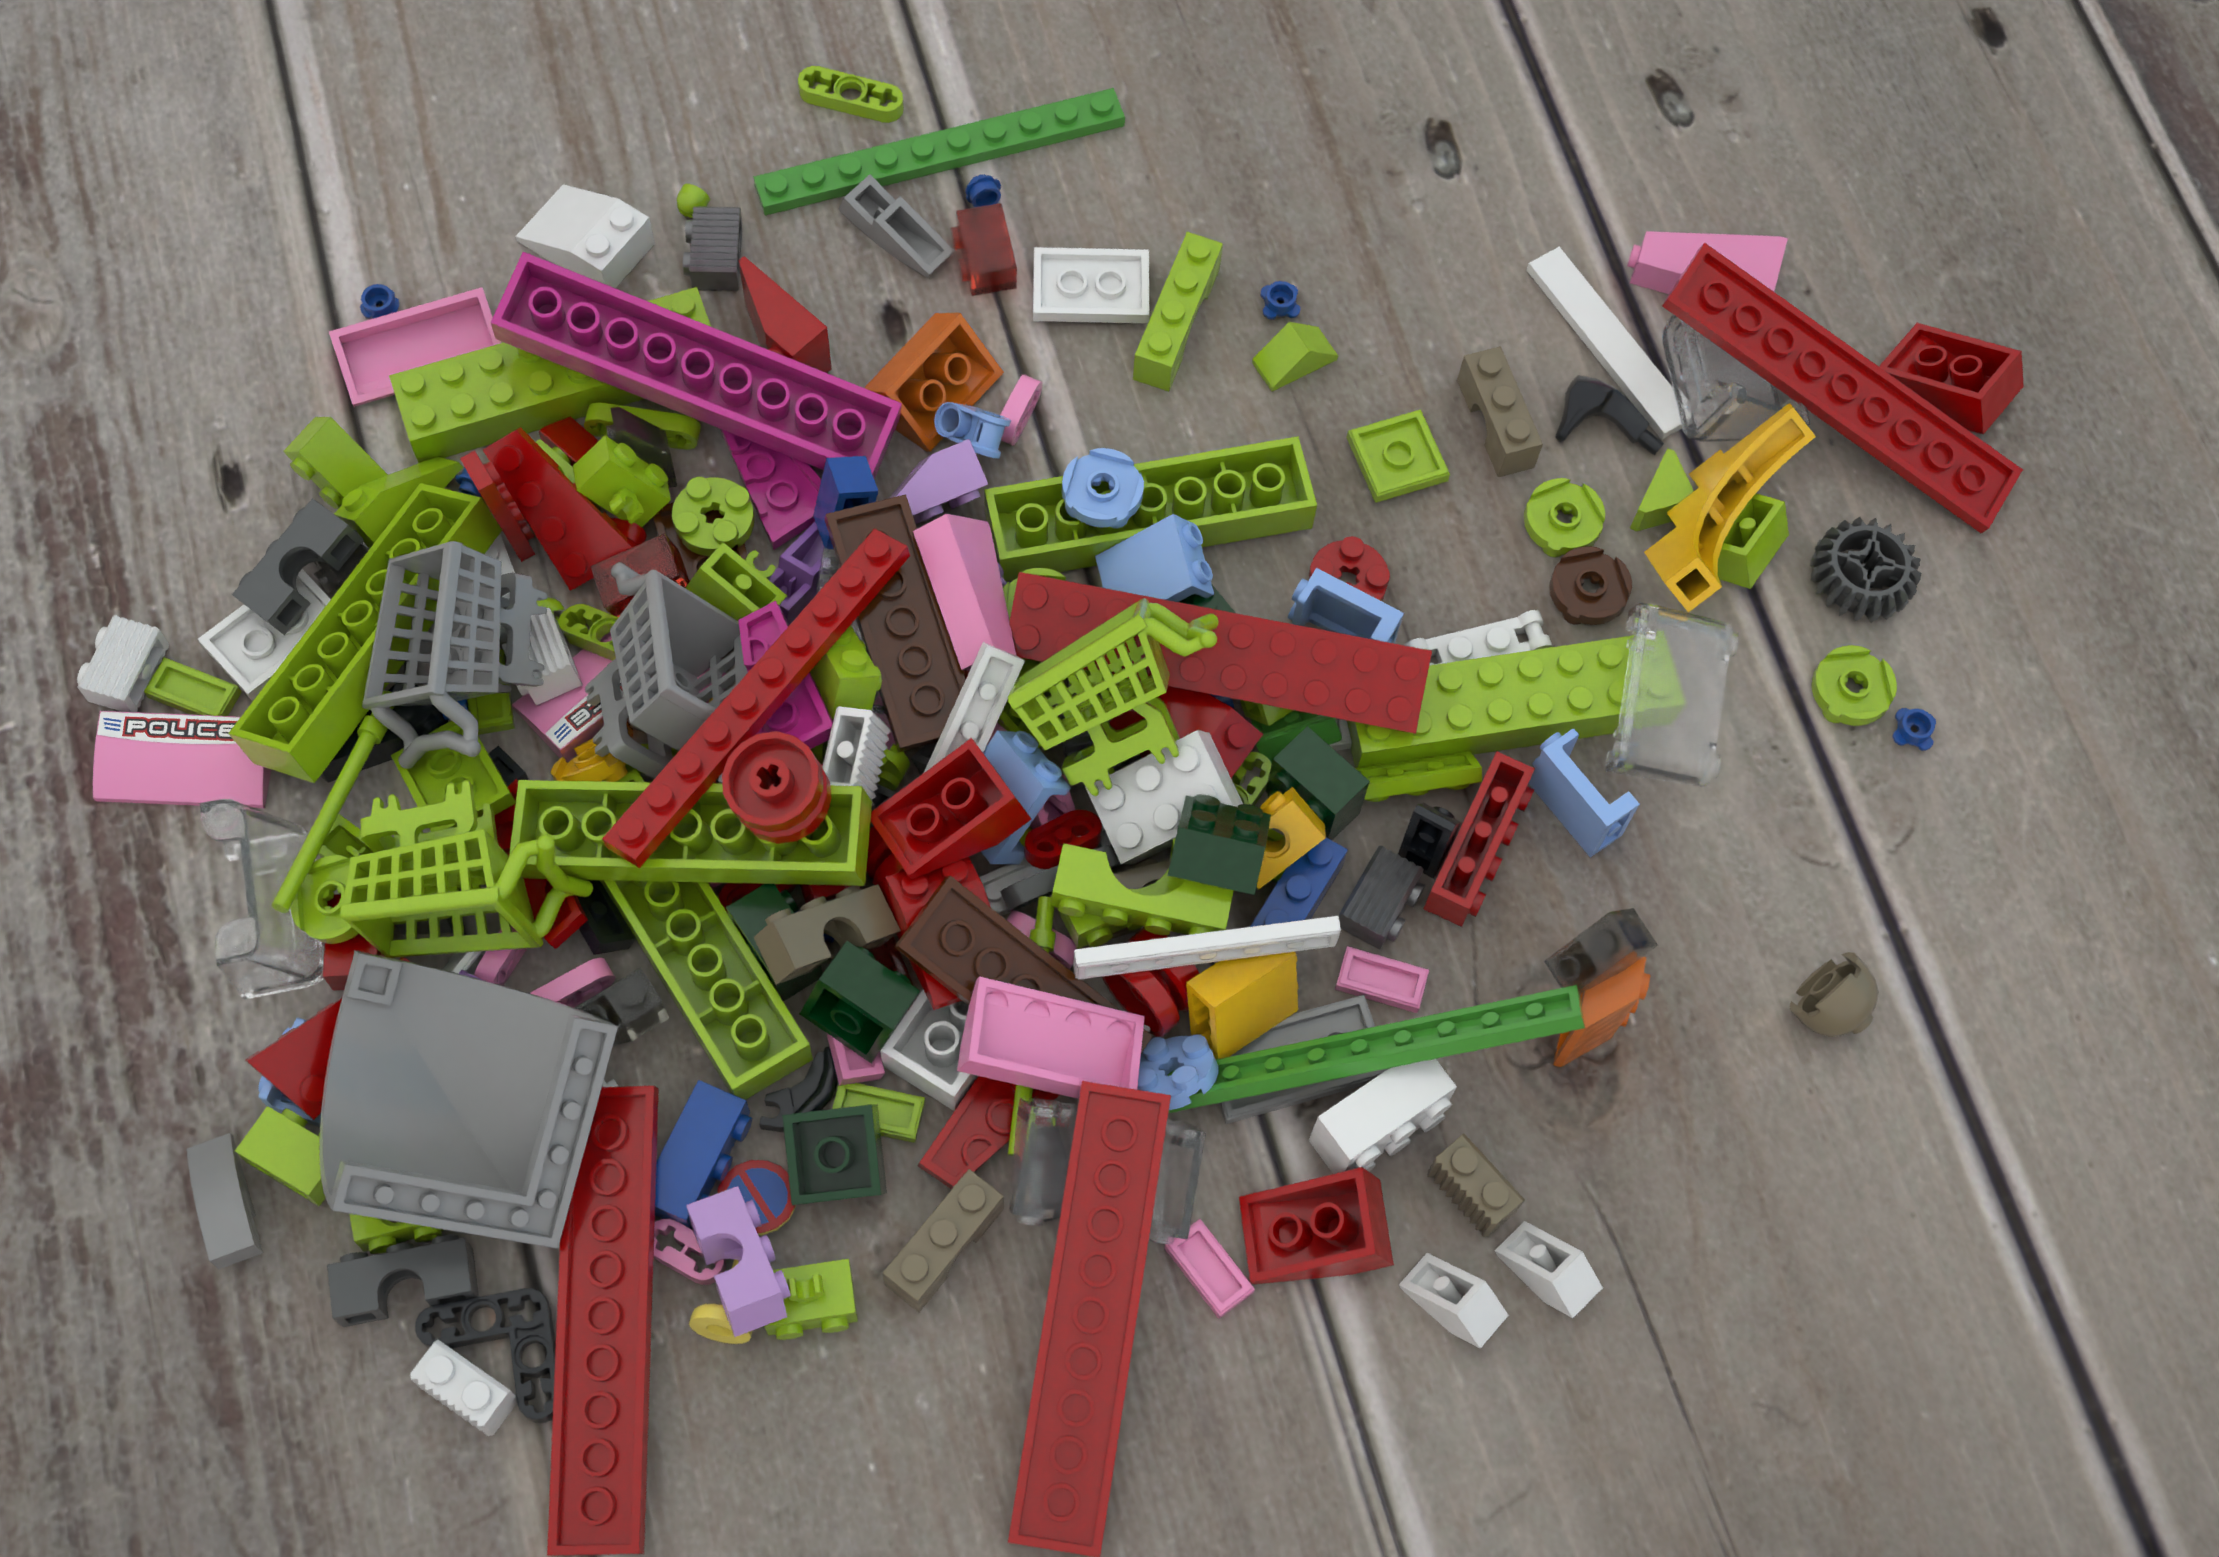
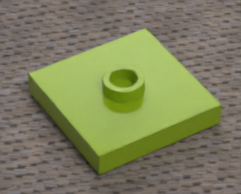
[1346,409,1450,503]

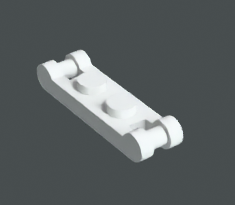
[1404,610,1553,665]

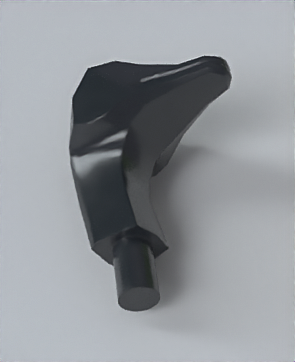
[1555,375,1664,455]

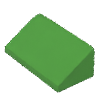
[1251,710,1342,764]

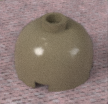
[1790,952,1879,1037]

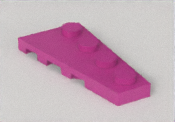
[719,428,821,550]
[738,601,833,749]

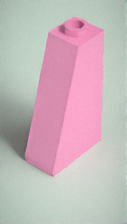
[1627,231,1788,294]
[913,514,1016,671]

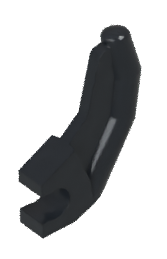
[759,1046,838,1132]

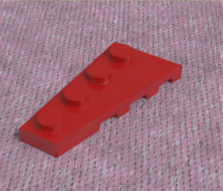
[245,957,410,1120]

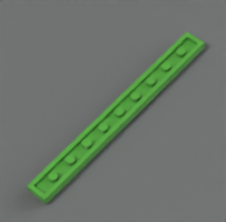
[754,88,1125,216]
[1167,985,1585,1113]

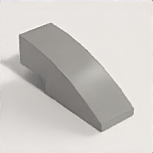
[838,174,955,278]
[187,1133,263,1269]

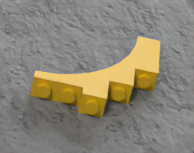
[1644,403,1816,613]

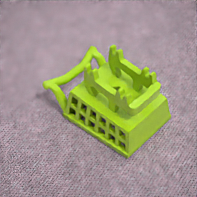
[1008,598,1219,796]
[340,780,593,958]

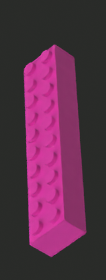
[491,252,902,479]

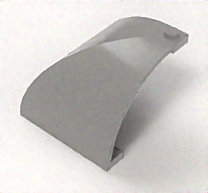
[319,950,618,1249]

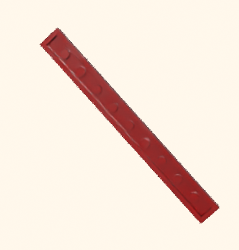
[602,528,910,868]

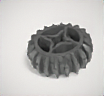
[1810,517,1922,623]

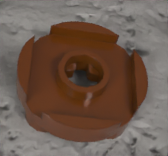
[1549,546,1632,625]

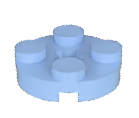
[1062,448,1144,528]
[1137,1034,1219,1110]

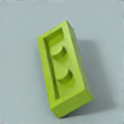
[1355,751,1482,802]

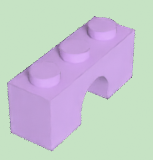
[686,1186,791,1337]

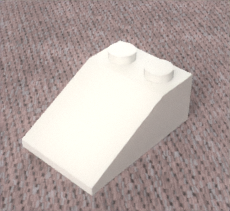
[515,184,655,288]

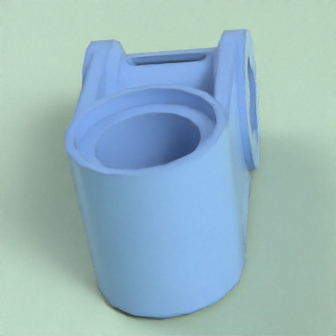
[934,402,1011,459]

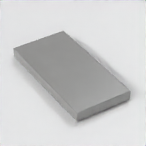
[1219,995,1387,1124]

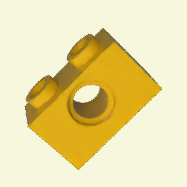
[1256,787,1326,889]

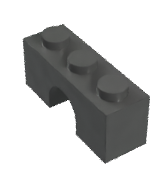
[232,498,364,635]
[327,1234,479,1327]

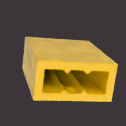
[1186,952,1299,1060]

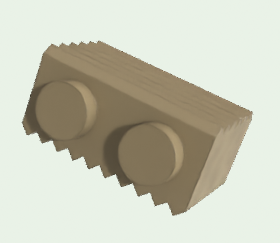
[1428,1134,1525,1237]

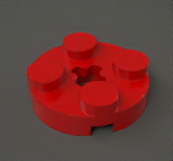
[1309,536,1390,601]

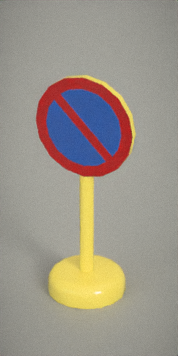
[689,1160,796,1344]

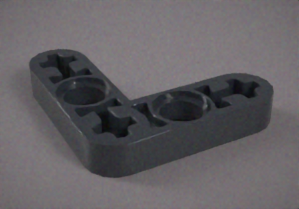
[415,1288,556,1423]

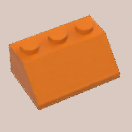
[864,313,1004,452]
[1553,944,1650,1067]

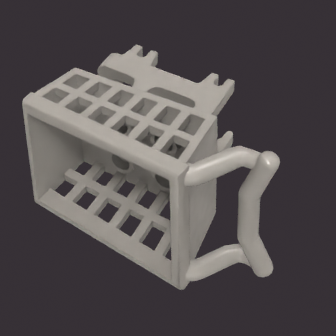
[362,541,548,769]
[585,562,747,782]

